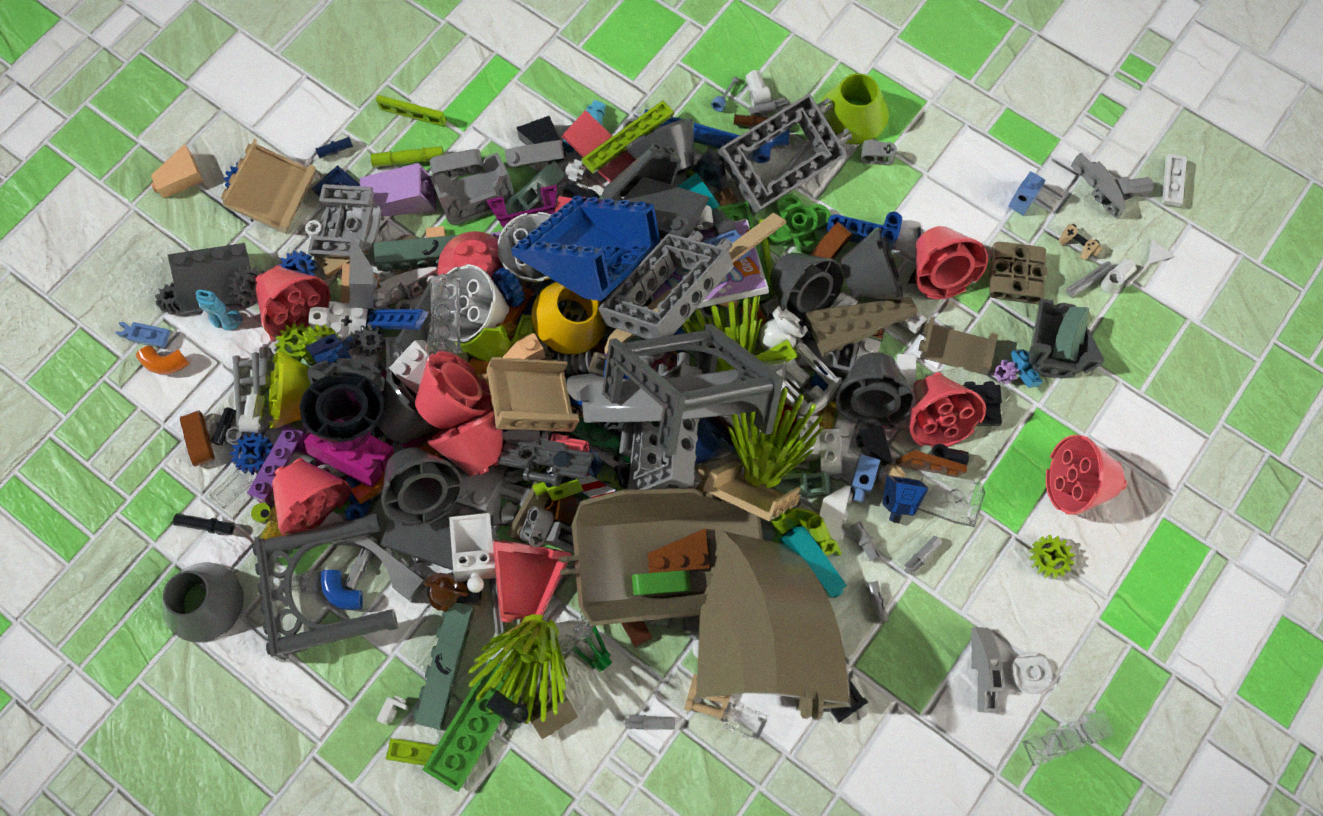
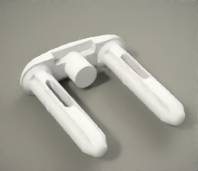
[781,343,843,416]

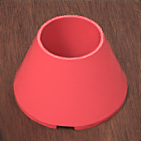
[915,226,988,299]
[415,351,493,429]

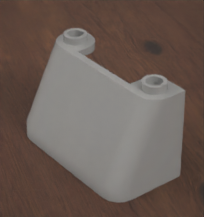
[430,152,515,225]

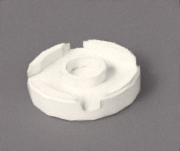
[1010,652,1053,694]

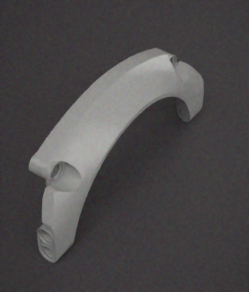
[567,360,786,422]

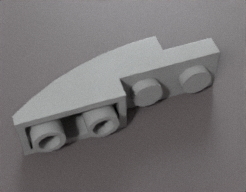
[1071,153,1125,219]
[971,627,1005,713]

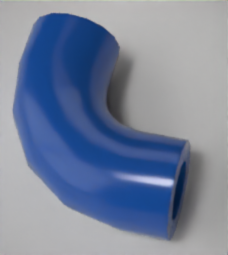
[752,129,790,163]
[345,476,370,520]
[321,570,363,610]

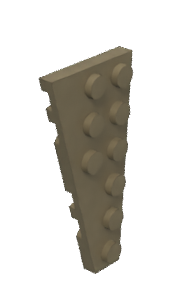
[805,297,918,358]

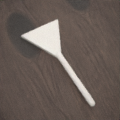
[1125,239,1175,287]

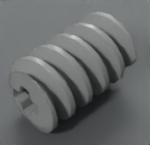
[555,351,595,376]

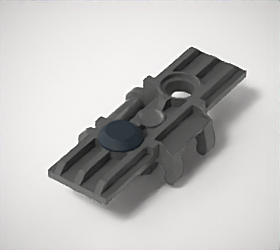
[497,439,594,487]

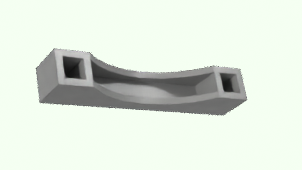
[319,511,425,603]

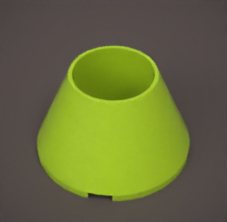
[821,73,889,145]

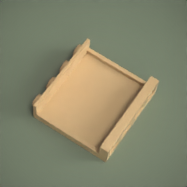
[221,139,316,234]
[487,357,580,432]
[703,459,801,521]

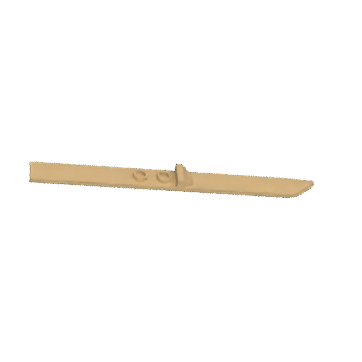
[605,213,786,355]

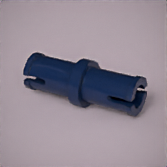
[315,136,353,159]

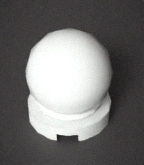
[758,306,808,351]

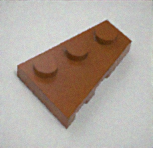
[896,450,967,478]
[647,528,709,573]

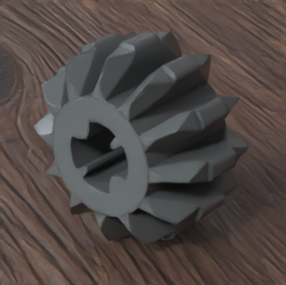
[155,282,180,315]
[353,324,386,357]

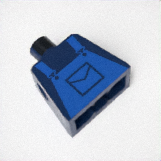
[306,334,357,364]
[882,475,929,523]

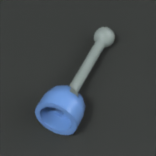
[711,77,739,112]

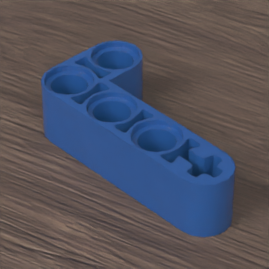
[826,211,902,250]

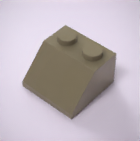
[520,679,578,739]

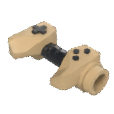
[1059,224,1102,260]

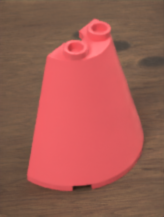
[493,540,571,623]

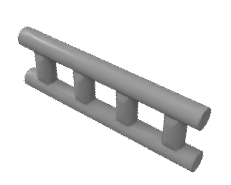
[232,352,263,427]

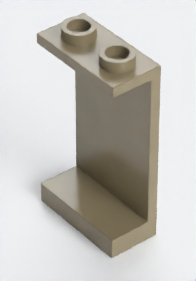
[918,317,998,375]

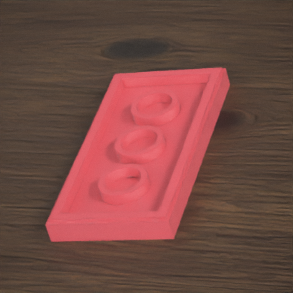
[561,110,635,183]

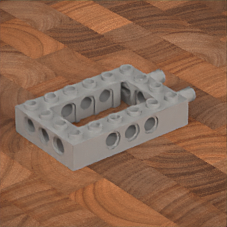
[717,93,852,214]
[598,230,734,339]
[628,352,702,490]

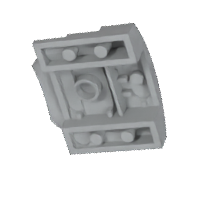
[308,184,382,258]

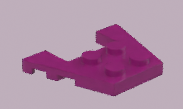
[487,185,557,228]

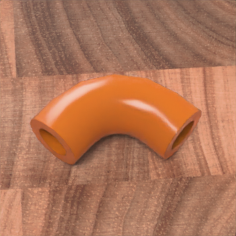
[136,346,189,375]

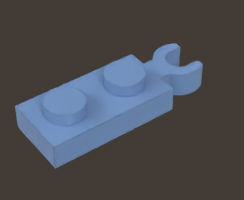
[115,322,171,349]

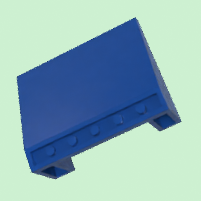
[511,196,661,301]

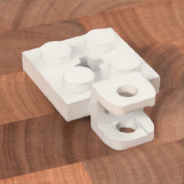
[308,301,368,342]

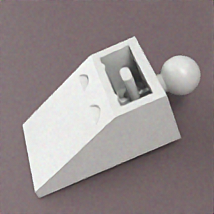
[449,513,496,593]

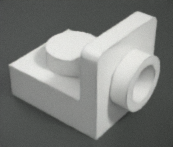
[376,696,410,725]

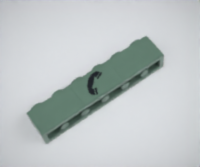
[374,235,458,272]
[413,603,475,731]

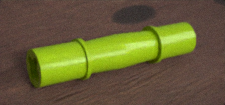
[371,146,444,168]

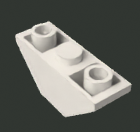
[819,485,853,543]

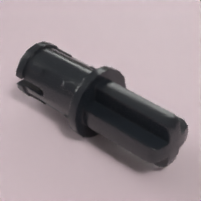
[211,407,235,446]

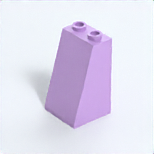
[359,163,436,216]

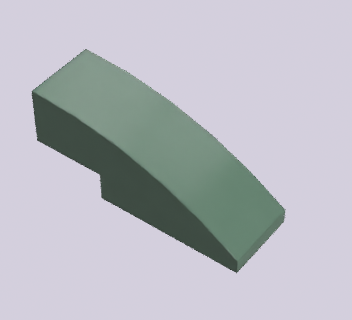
[1052,307,1089,362]
[771,472,831,498]

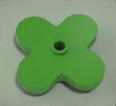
[768,194,830,255]

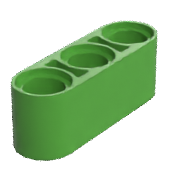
[632,570,691,596]

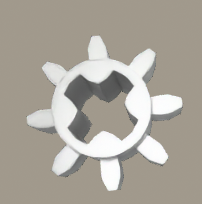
[565,159,587,183]

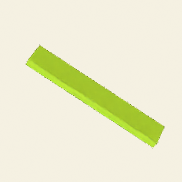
[582,100,675,174]

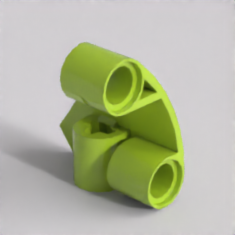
[456,325,514,361]
[770,508,842,556]

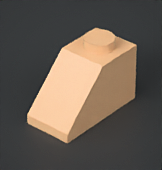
[503,333,545,360]

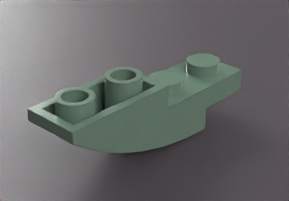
[505,161,565,215]

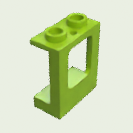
[755,339,797,362]

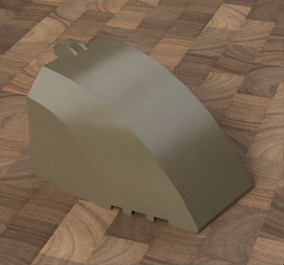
[559,489,762,626]
[696,531,851,720]

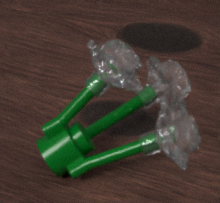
[559,611,612,672]

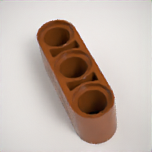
[810,222,853,259]
[180,410,215,467]

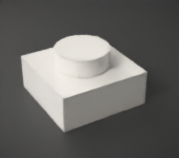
[900,313,928,333]

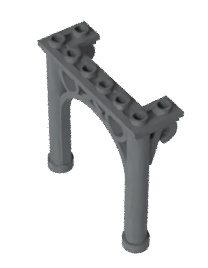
[252,512,398,663]

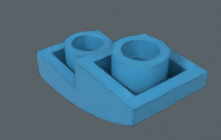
[1011,349,1043,388]

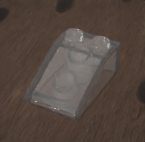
[918,472,986,527]

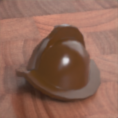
[423,573,468,612]

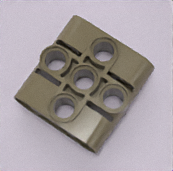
[989,242,1047,304]

